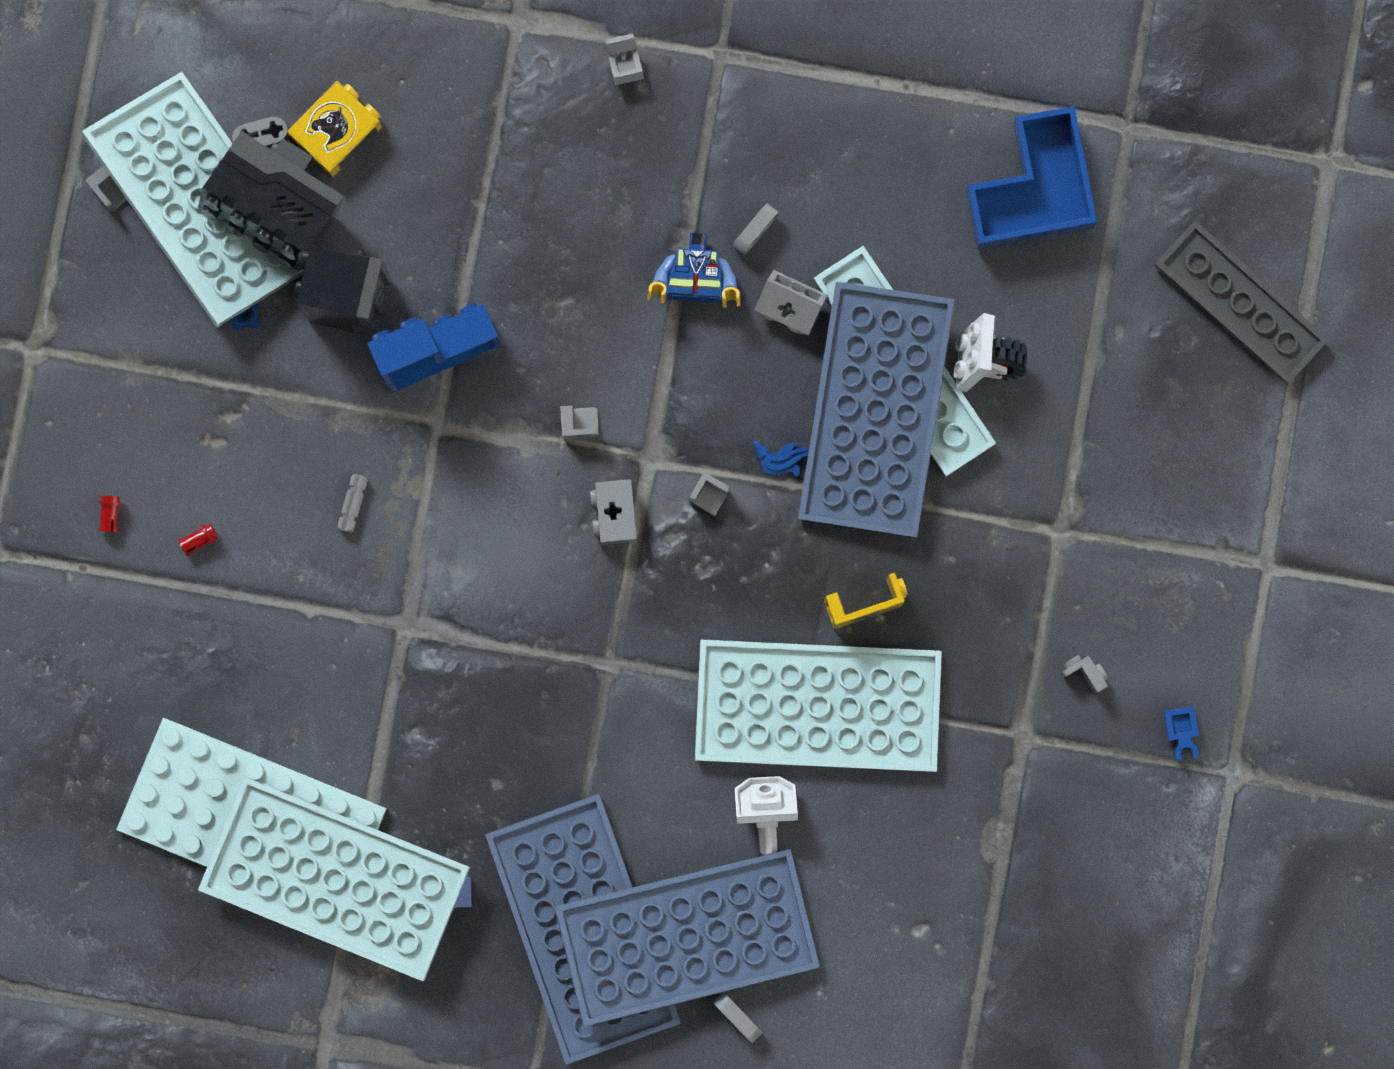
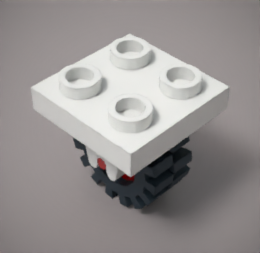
[953,313,1028,392]

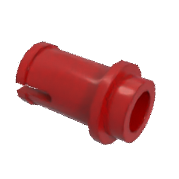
[98,495,122,533]
[178,523,219,557]

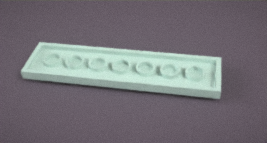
[813,246,996,477]

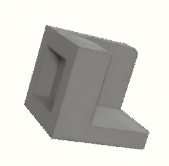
[85,166,128,213]
[560,406,599,440]
[689,472,730,517]

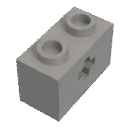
[754,270,828,335]
[590,479,637,545]

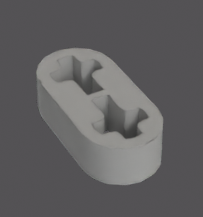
[232,117,289,148]
[732,203,779,256]
[712,992,763,1043]

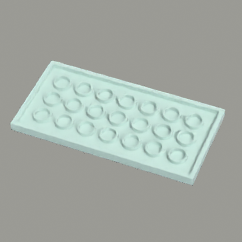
[82,72,304,328]
[695,640,942,772]
[116,718,387,867]
[198,777,470,981]

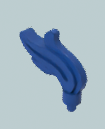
[753,441,809,477]

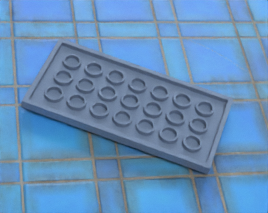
[798,282,955,538]
[485,794,681,1065]
[554,849,820,1027]

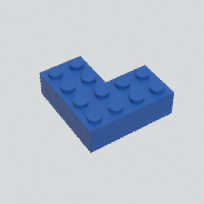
[966,106,1097,250]
[367,303,501,393]

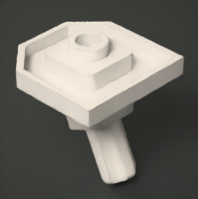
[735,776,798,855]

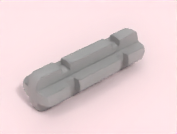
[337,474,368,533]

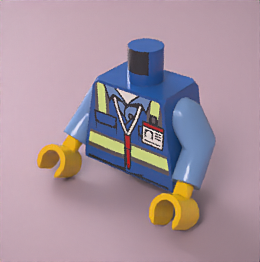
[647,233,740,308]

